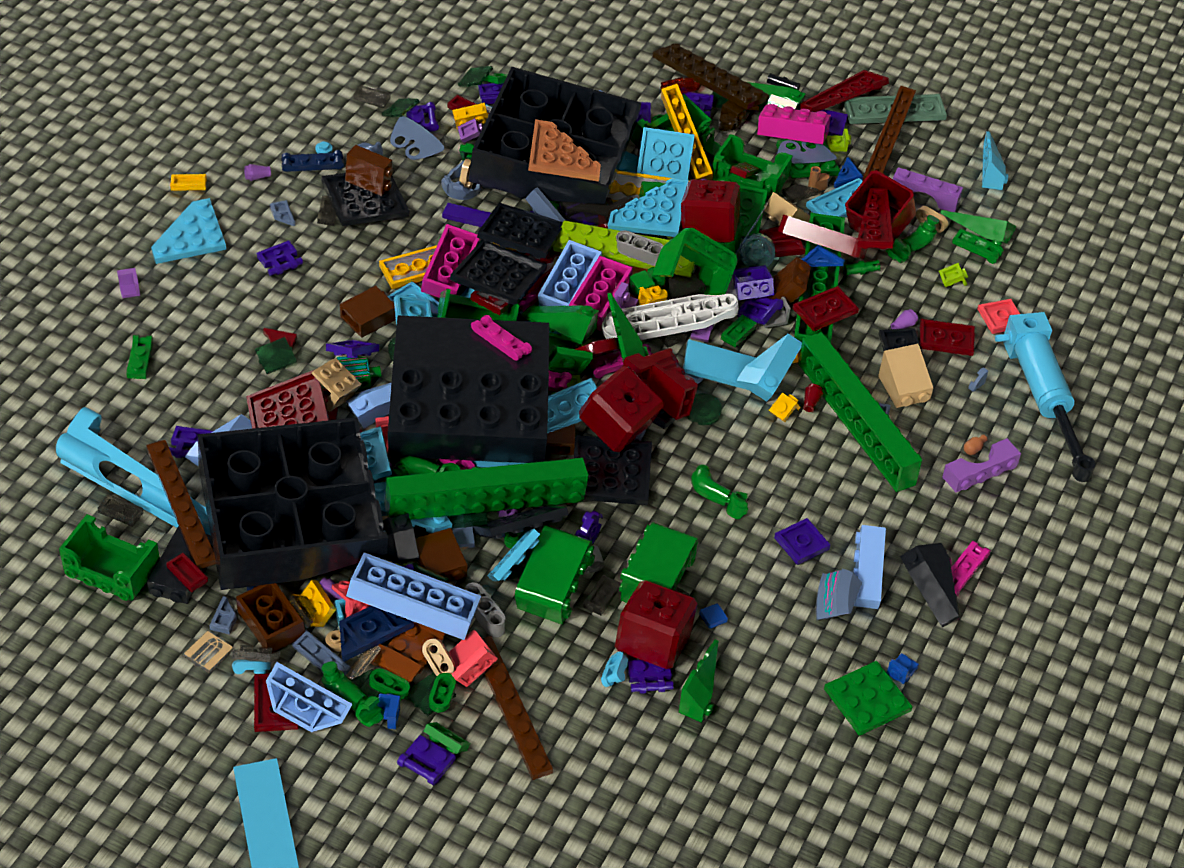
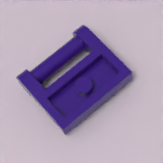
[406,102,439,132]
[737,297,783,325]
[397,735,455,786]

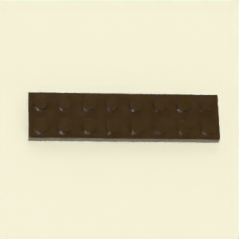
[652,43,769,110]

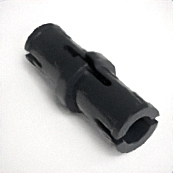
[767,73,801,90]

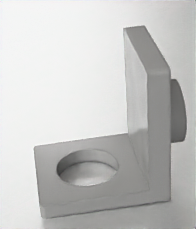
[764,297,791,328]

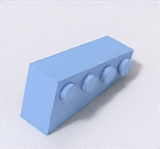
[853,525,886,609]

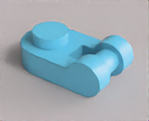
[601,651,628,687]
[232,659,271,674]

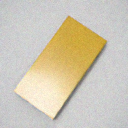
[170,174,207,191]

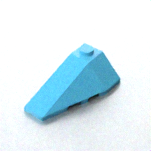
[982,131,1008,190]
[736,334,802,402]

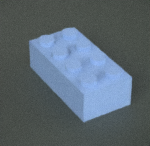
[538,240,602,306]

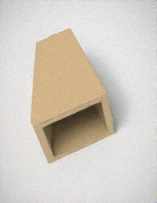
[878,344,933,408]

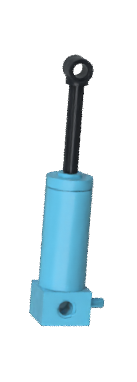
[995,312,1096,482]

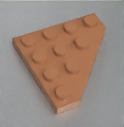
[528,119,601,181]

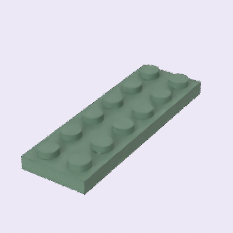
[843,94,947,124]

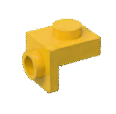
[769,393,800,422]

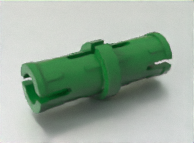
[843,260,880,276]

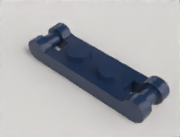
[281,150,344,172]

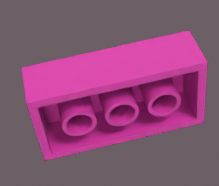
[757,104,831,144]
[421,224,480,298]
[569,256,633,332]

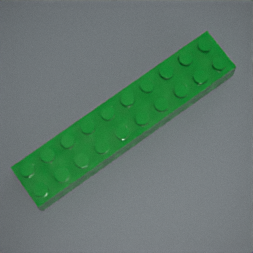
[794,213,845,342]
[798,332,922,493]
[384,458,588,520]

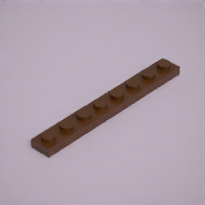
[863,85,916,180]
[146,440,216,569]
[482,636,553,780]

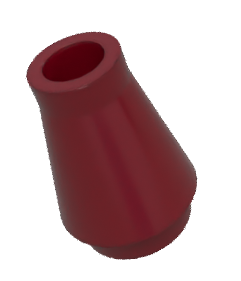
[803,384,823,412]

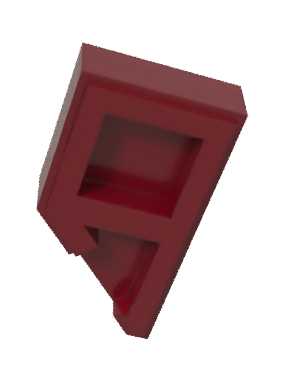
[263,328,297,351]

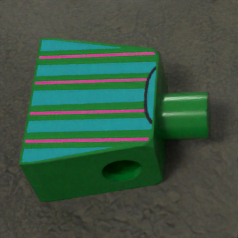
[337,357,381,392]

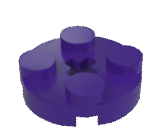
[575,511,603,544]

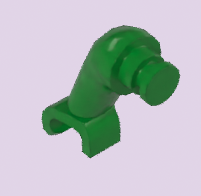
[885,215,939,263]
[390,456,460,477]
[691,465,748,519]
[321,661,384,727]

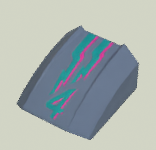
[816,568,862,621]

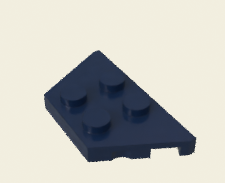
[339,606,414,662]

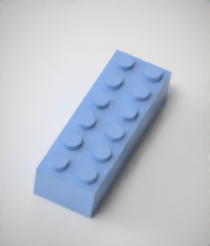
[346,553,481,640]

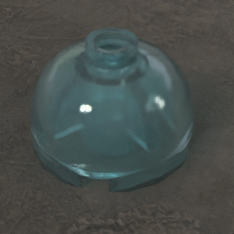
[740,233,775,267]

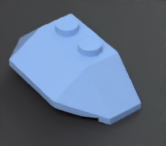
[266,662,352,732]

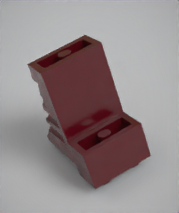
[623,348,698,420]

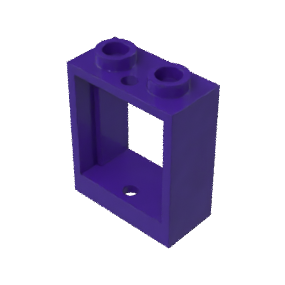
[732,265,774,300]

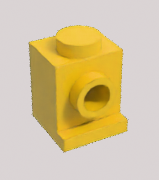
[638,285,668,305]

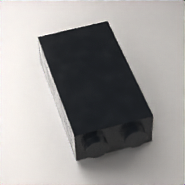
[147,526,214,604]

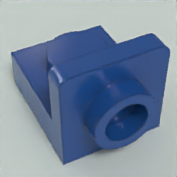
[887,653,919,684]
[378,694,400,729]

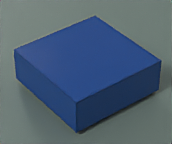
[699,603,728,629]

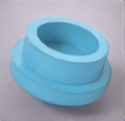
[315,141,332,154]

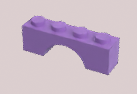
[893,167,963,212]
[942,438,1021,493]

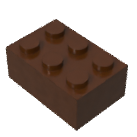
[236,583,305,655]

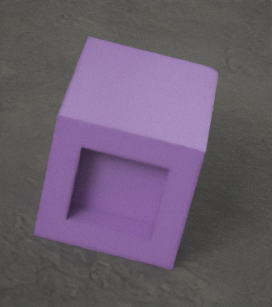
[117,268,140,298]

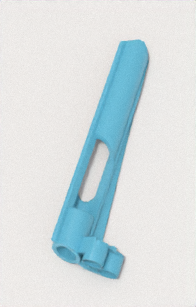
[56,407,211,535]

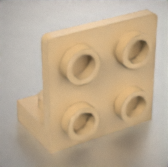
[312,358,361,412]

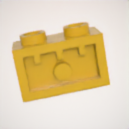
[452,103,488,130]
[290,580,336,627]

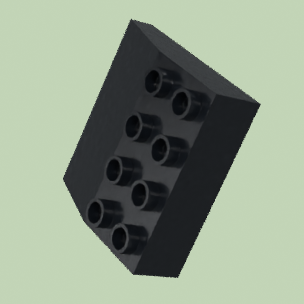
[469,67,641,204]
[388,315,549,463]
[198,417,388,590]

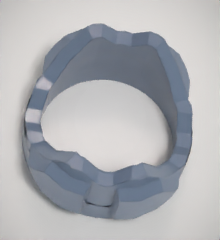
[441,160,481,200]

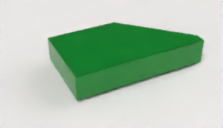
[480,73,508,84]

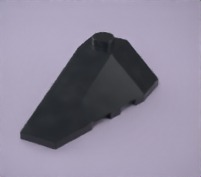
[378,513,419,564]
[900,543,960,627]

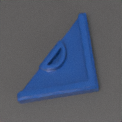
[834,157,863,188]
[801,245,845,267]

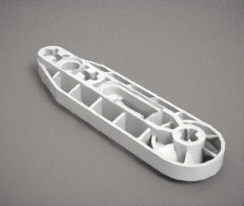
[602,294,738,340]

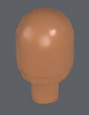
[964,434,988,455]

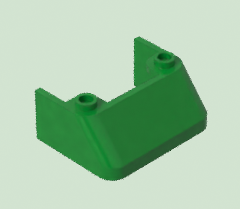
[652,228,737,295]
[438,289,519,321]

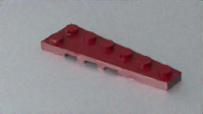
[800,70,889,112]
[857,188,893,249]

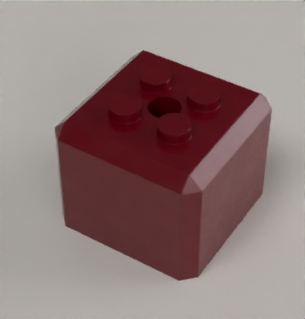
[845,170,916,243]
[681,179,740,242]
[579,366,664,452]
[615,580,698,669]

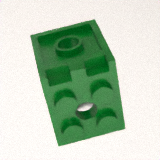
[549,333,593,375]

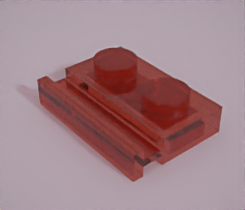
[660,77,700,94]

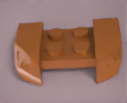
[370,617,446,683]

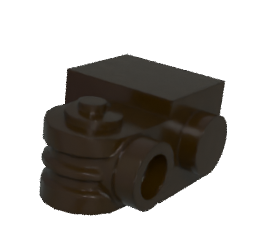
[718,100,747,131]

